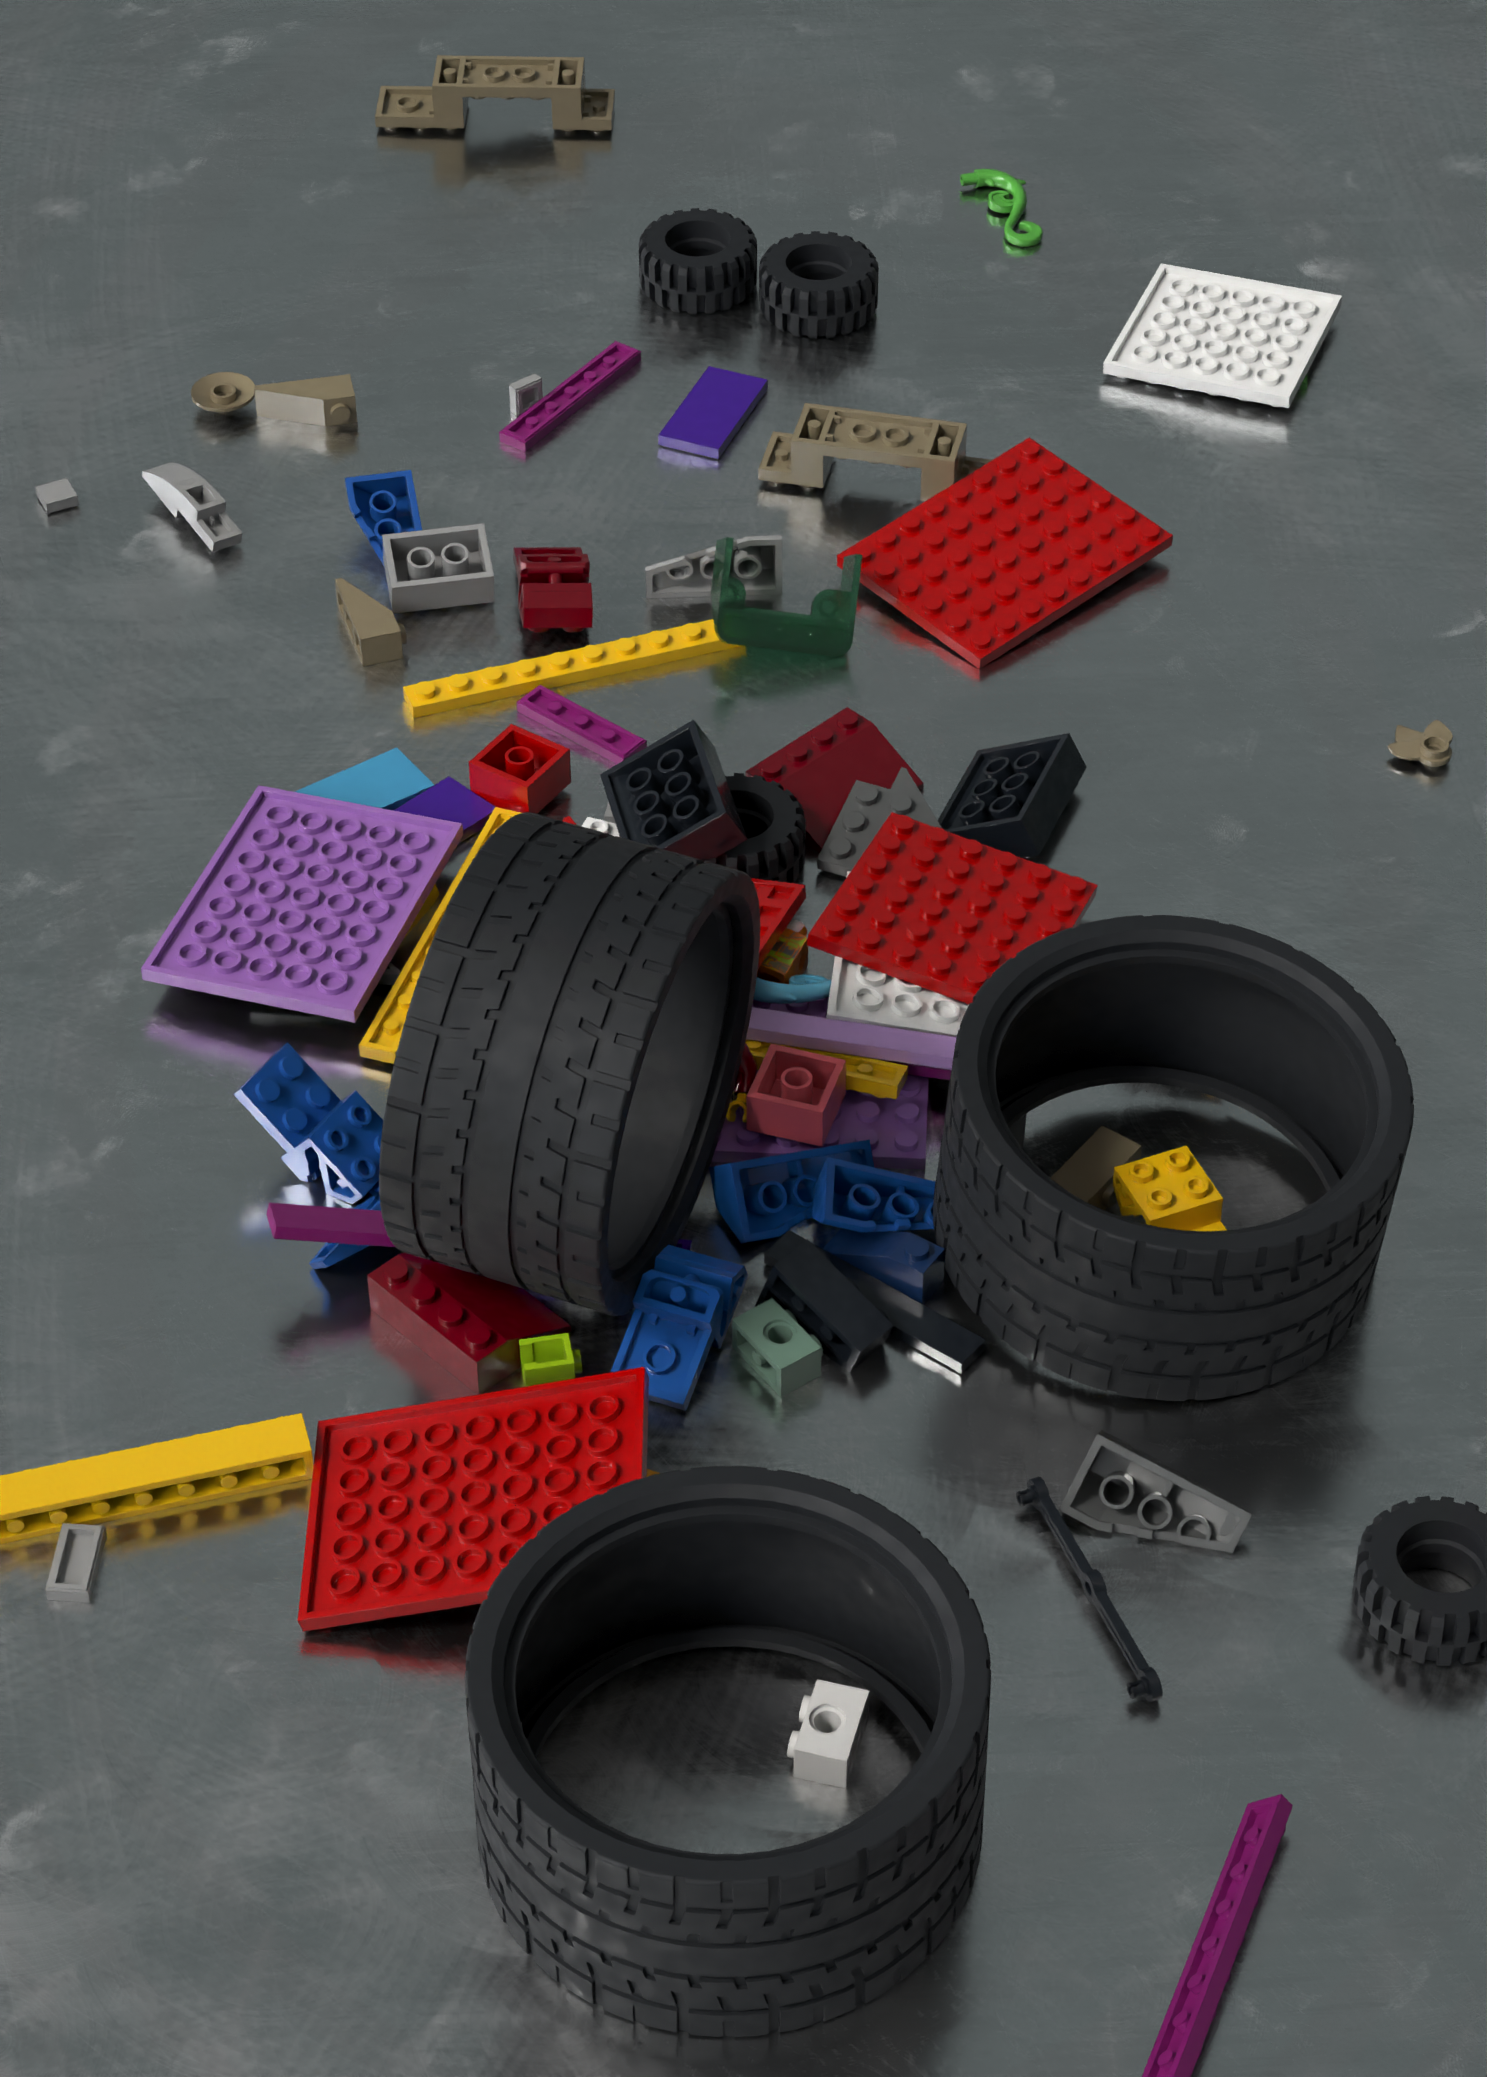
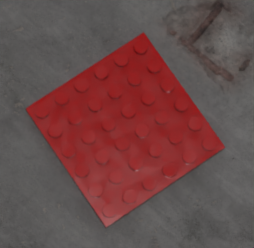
[807,812,1098,1004]

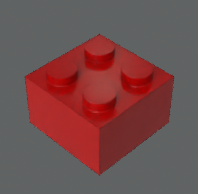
[469,724,571,814]

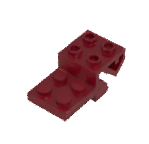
[513,547,593,632]

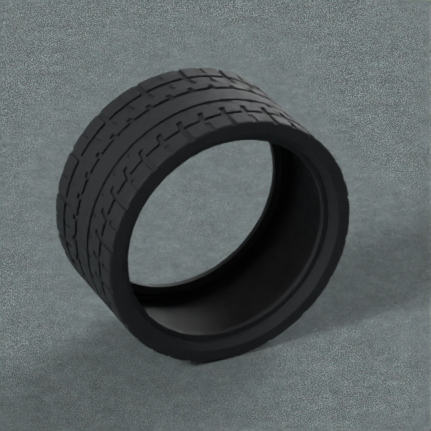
[379,812,760,1316]
[933,915,1414,1401]
[465,1466,991,2037]

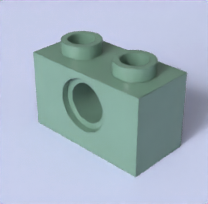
[732,1298,823,1397]

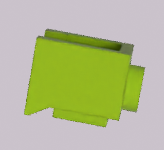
[519,1333,582,1387]

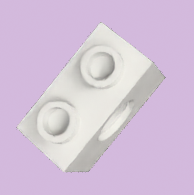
[787,1679,869,1789]

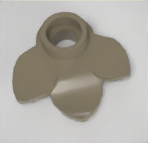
[1388,720,1453,767]

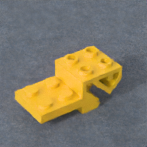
[1113,1145,1227,1231]

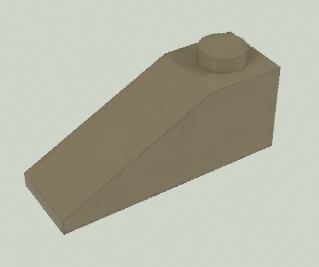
[254,374,357,427]
[335,578,407,667]

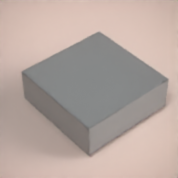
[509,373,543,416]
[35,478,79,514]

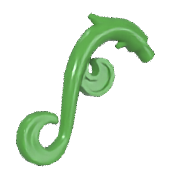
[960,169,1043,247]

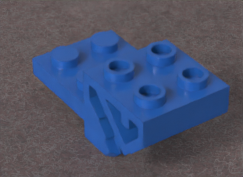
[233,1042,384,1204]
[610,1245,748,1411]

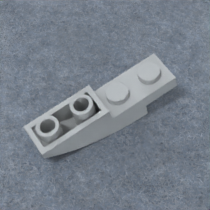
[142,462,242,552]

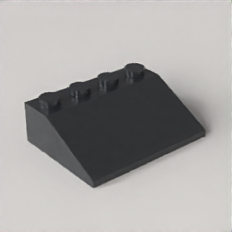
[600,720,747,860]
[937,733,1087,859]

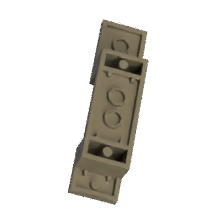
[375,55,615,132]
[758,403,992,502]

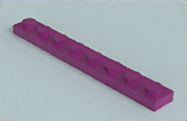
[1142,1794,1293,2077]

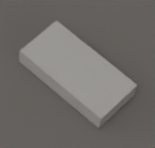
[45,1523,107,1603]

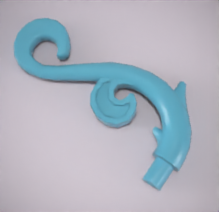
[753,974,831,1004]

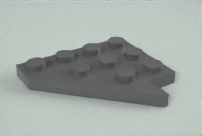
[817,767,942,877]

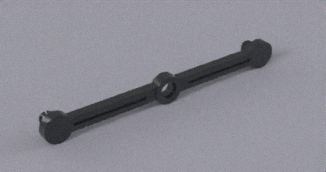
[1016,1476,1163,1702]

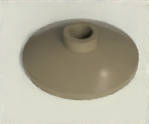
[191,372,255,412]

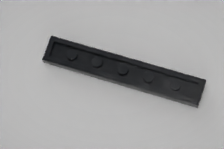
[764,1230,986,1374]

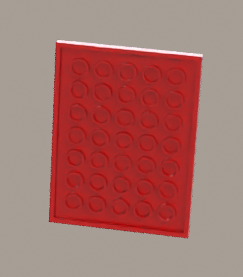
[837,437,1173,669]
[298,1367,649,1632]

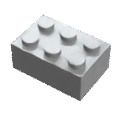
[382,523,494,614]

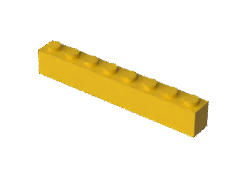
[0,1413,313,1544]

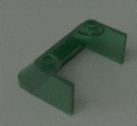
[711,537,862,657]

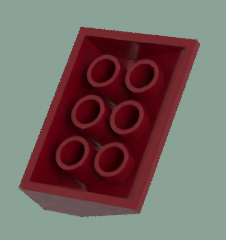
[745,707,924,853]
[367,1253,571,1395]

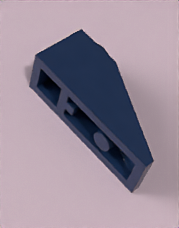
[823,1228,945,1305]

